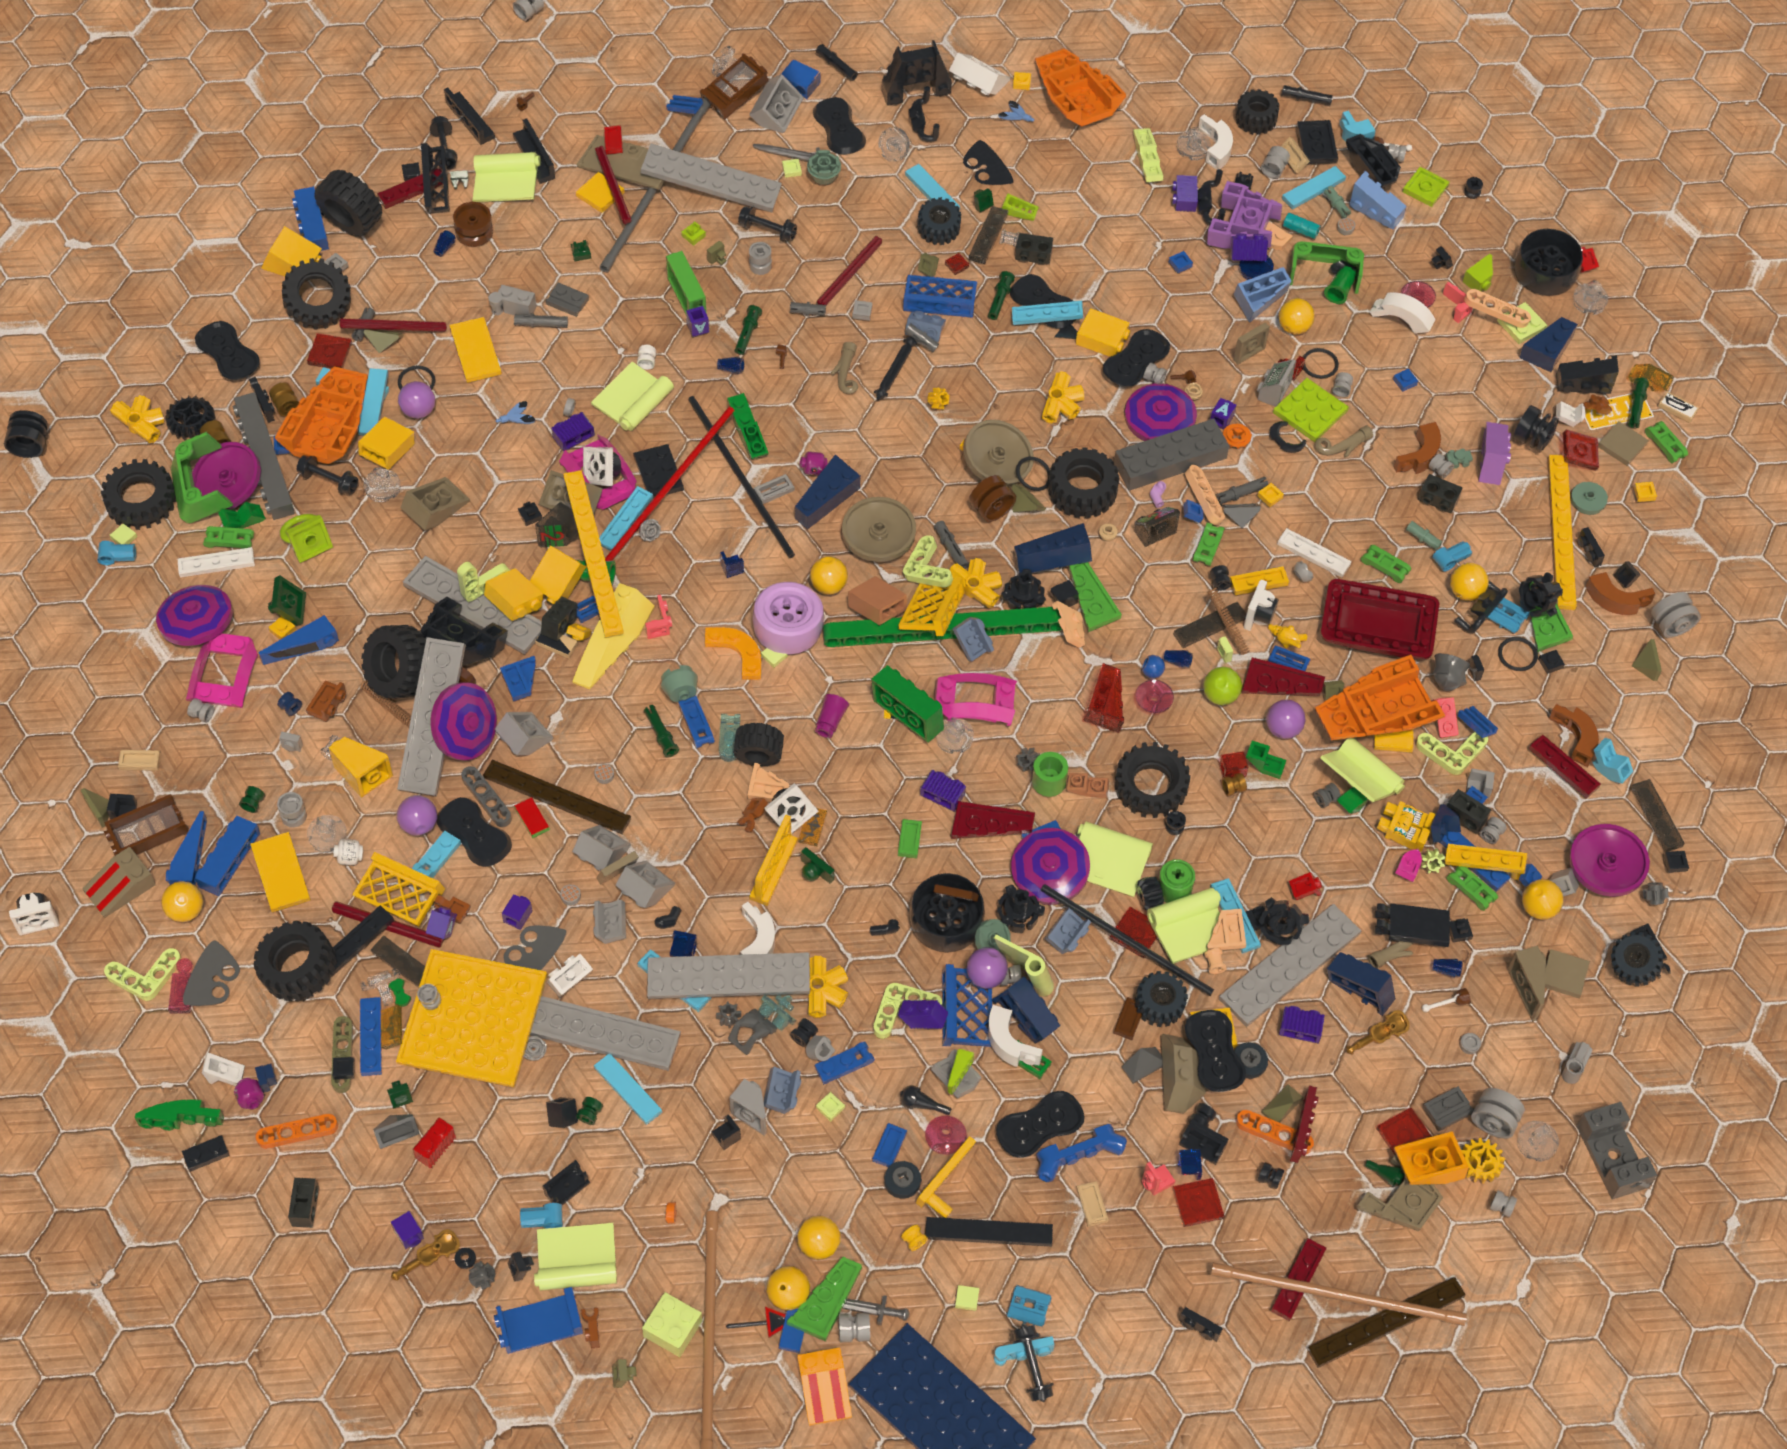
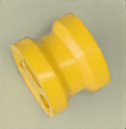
[901,1225,928,1251]

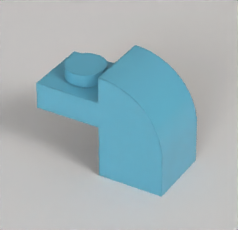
[1340,111,1376,142]
[1593,738,1633,784]

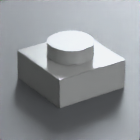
[324,253,349,271]
[852,300,873,321]
[279,732,303,752]

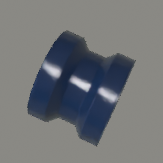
[277,692,302,716]

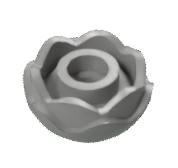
[639,519,661,541]
[1294,561,1313,582]
[524,1036,547,1061]

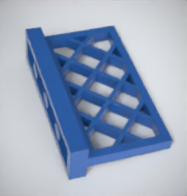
[903,275,977,317]
[942,964,992,1047]

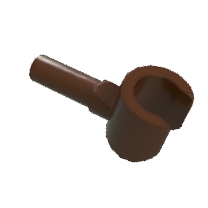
[516,92,535,111]
[776,344,787,369]
[1171,370,1196,384]

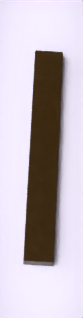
[483,760,631,835]
[1307,1277,1466,1368]

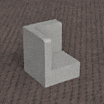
[1466,769,1495,798]
[1550,868,1579,896]

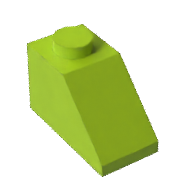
[1463,254,1493,292]

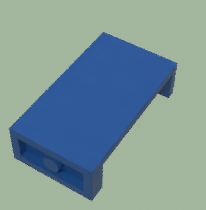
[494,1287,583,1354]

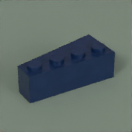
[795,454,861,530]
[1014,523,1092,573]

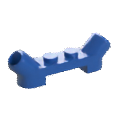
[1036,1124,1127,1182]

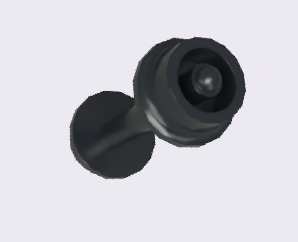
[429,116,458,170]
[738,206,797,242]
[296,455,359,495]
[1012,1324,1054,1403]

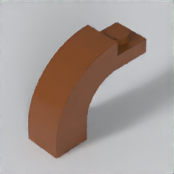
[1394,422,1441,474]
[1585,572,1655,615]
[1549,704,1599,768]

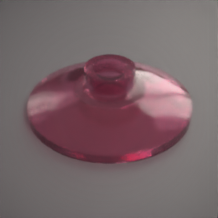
[1401,281,1436,308]
[1136,680,1174,713]
[925,1115,967,1155]

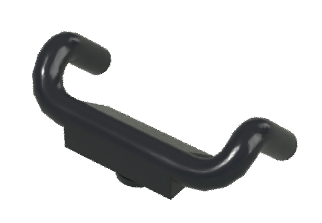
[908,86,940,142]
[1198,169,1226,225]
[1454,581,1508,633]

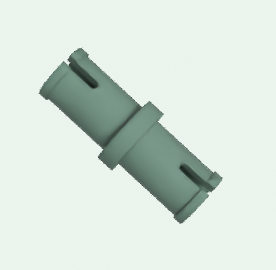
[1324,186,1351,218]
[1406,521,1443,551]

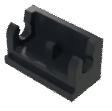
[1179,1119,1229,1165]
[543,1160,590,1205]

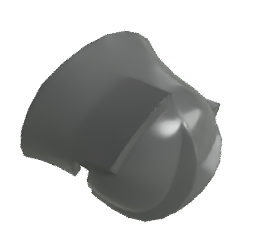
[1433,653,1470,691]

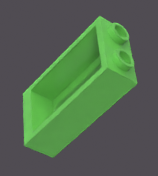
[666,251,707,314]

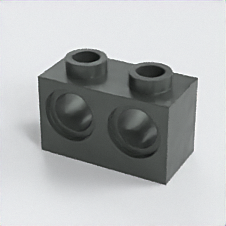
[1015,233,1054,265]
[1418,474,1463,514]
[541,596,578,641]
[1447,789,1491,834]
[288,1177,319,1228]

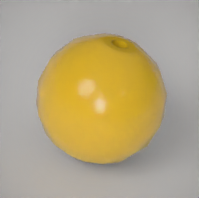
[1279,298,1315,335]
[810,556,848,595]
[1450,563,1489,601]
[1522,879,1563,920]
[161,881,204,922]
[797,1216,841,1260]
[766,1266,810,1311]

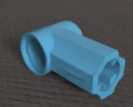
[97,541,137,565]
[1432,541,1472,572]
[520,1203,562,1229]

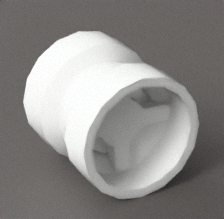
[637,345,656,370]

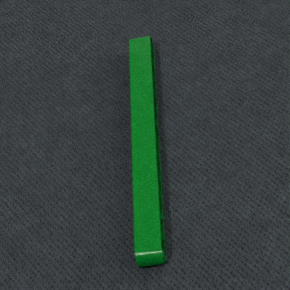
[823,607,1063,647]

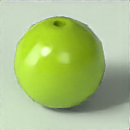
[1203,667,1242,705]

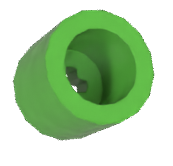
[1032,752,1068,797]
[1158,859,1195,903]

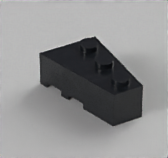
[1556,355,1619,394]

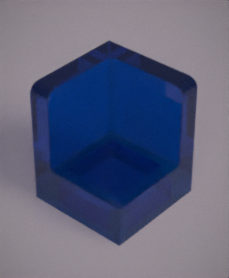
[720,551,744,578]
[670,930,698,957]
[1177,1149,1203,1180]

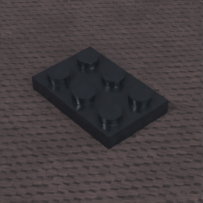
[1296,120,1338,164]
[633,444,684,499]

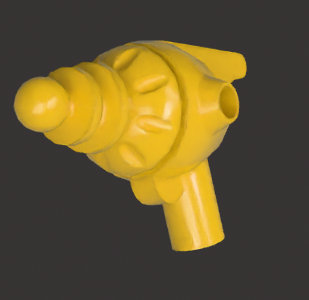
[1268,624,1308,648]

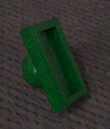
[801,847,835,884]

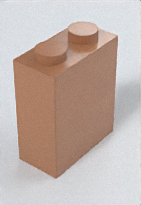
[848,576,907,625]

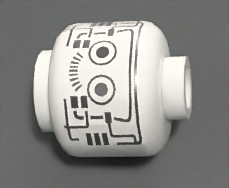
[333,839,363,865]

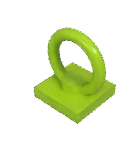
[280,514,333,563]

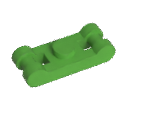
[1645,421,1688,463]
[1193,522,1225,566]
[203,526,254,549]
[1361,545,1411,583]
[1446,866,1498,911]

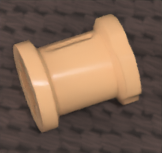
[1205,948,1227,974]

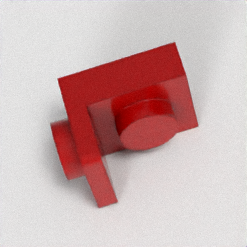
[1581,247,1599,273]
[1289,872,1322,900]

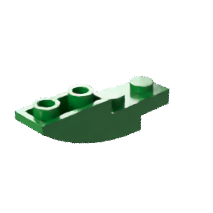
[727,393,769,459]
[134,1099,224,1131]

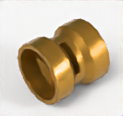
[1221,773,1247,796]

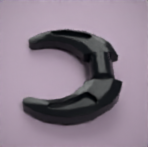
[1269,421,1306,453]

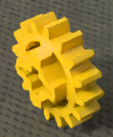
[1461,1138,1505,1184]

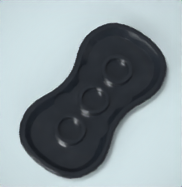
[813,97,866,155]
[1010,274,1077,328]
[195,321,260,381]
[1103,329,1170,387]
[437,797,512,867]
[1185,1010,1246,1092]
[996,1091,1085,1158]

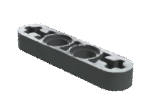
[461,766,512,827]

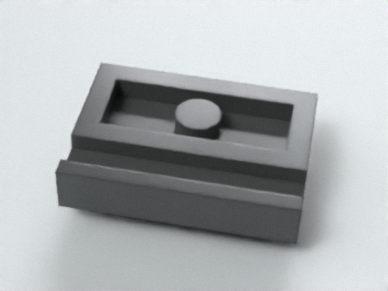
[546,282,589,317]
[1423,1086,1474,1131]

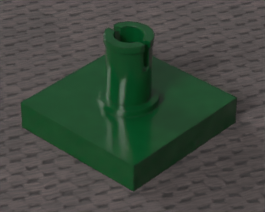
[268,575,306,626]

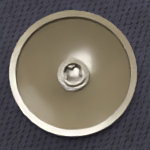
[963,420,1034,487]
[842,497,916,562]

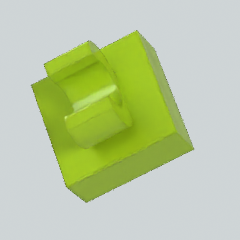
[681,221,706,246]

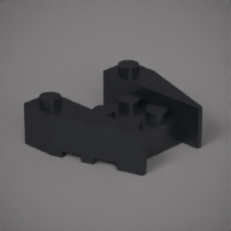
[882,40,952,106]
[420,596,508,666]

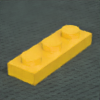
[1230,566,1289,596]

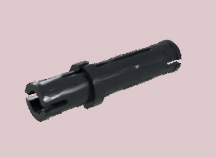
[816,44,858,81]
[1282,85,1333,106]

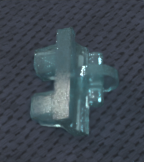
[758,995,796,1031]

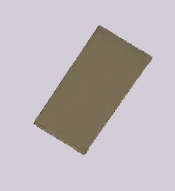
[577,135,665,190]

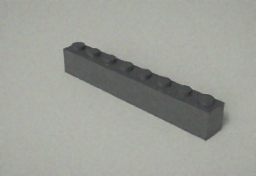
[232,392,295,520]

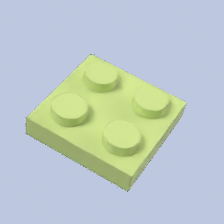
[1497,302,1548,344]

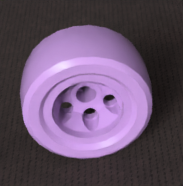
[753,582,824,654]

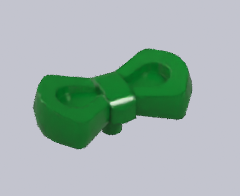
[388,978,411,1007]

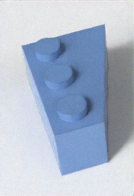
[1349,171,1406,230]
[1233,267,1291,323]

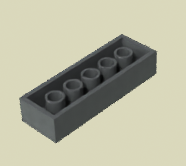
[1114,419,1229,491]

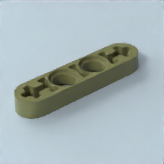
[331,1016,353,1093]

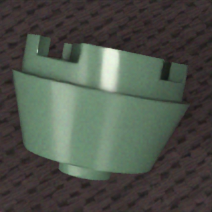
[807,150,841,185]
[661,665,698,702]

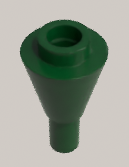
[1365,1160,1404,1187]

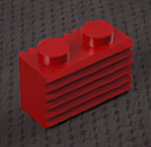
[412,1118,456,1168]

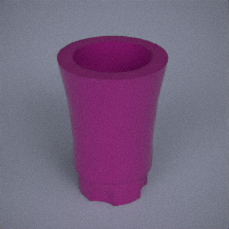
[815,694,849,738]

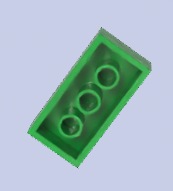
[871,665,944,743]

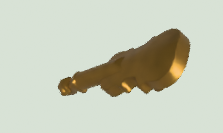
[1346,1010,1410,1055]
[391,1229,460,1281]

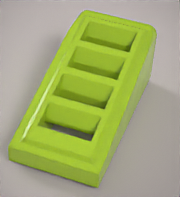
[1000,193,1039,221]
[948,1049,974,1095]

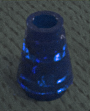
[433,230,456,257]
[717,356,745,374]
[1164,650,1193,669]
[1433,958,1463,978]

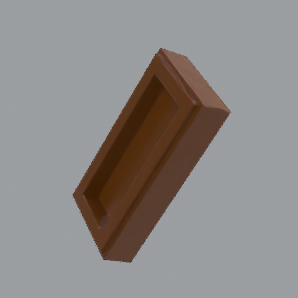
[934,885,979,902]
[1113,997,1142,1040]

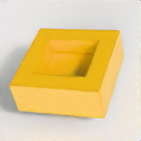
[1013,72,1031,90]
[1633,482,1657,502]
[1257,483,1284,507]
[268,616,296,640]
[566,623,592,641]

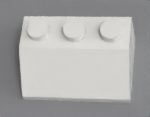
[949,53,1011,96]

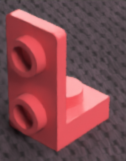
[1443,282,1473,323]
[645,595,672,639]
[1431,697,1459,738]
[1142,1162,1175,1196]

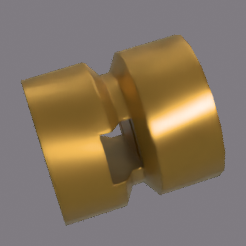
[269,382,299,417]
[200,420,231,444]

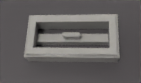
[754,474,795,504]

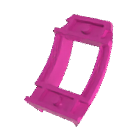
[559,434,637,509]
[186,633,258,708]
[934,673,1017,726]

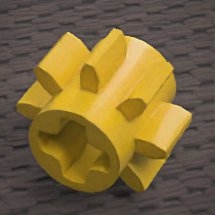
[928,387,949,409]

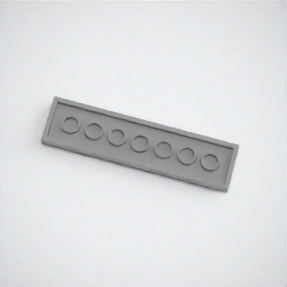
[641,143,782,213]
[403,556,542,654]
[397,638,466,796]
[1219,904,1361,1027]
[647,952,810,999]
[530,996,681,1071]

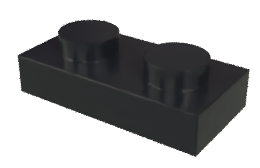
[1578,527,1605,568]
[182,1135,230,1172]
[1179,1307,1223,1342]

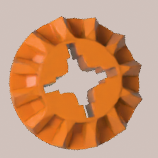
[1223,424,1252,449]

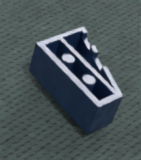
[1327,952,1396,1016]

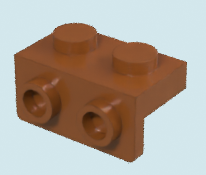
[306,680,346,722]

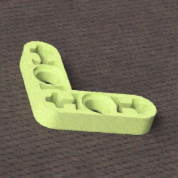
[903,535,953,587]
[457,562,510,602]
[1416,732,1488,775]
[104,948,181,1001]
[874,983,942,1039]

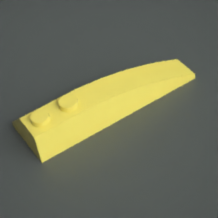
[572,583,655,689]

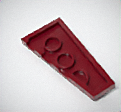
[1242,657,1325,696]
[951,801,1035,839]

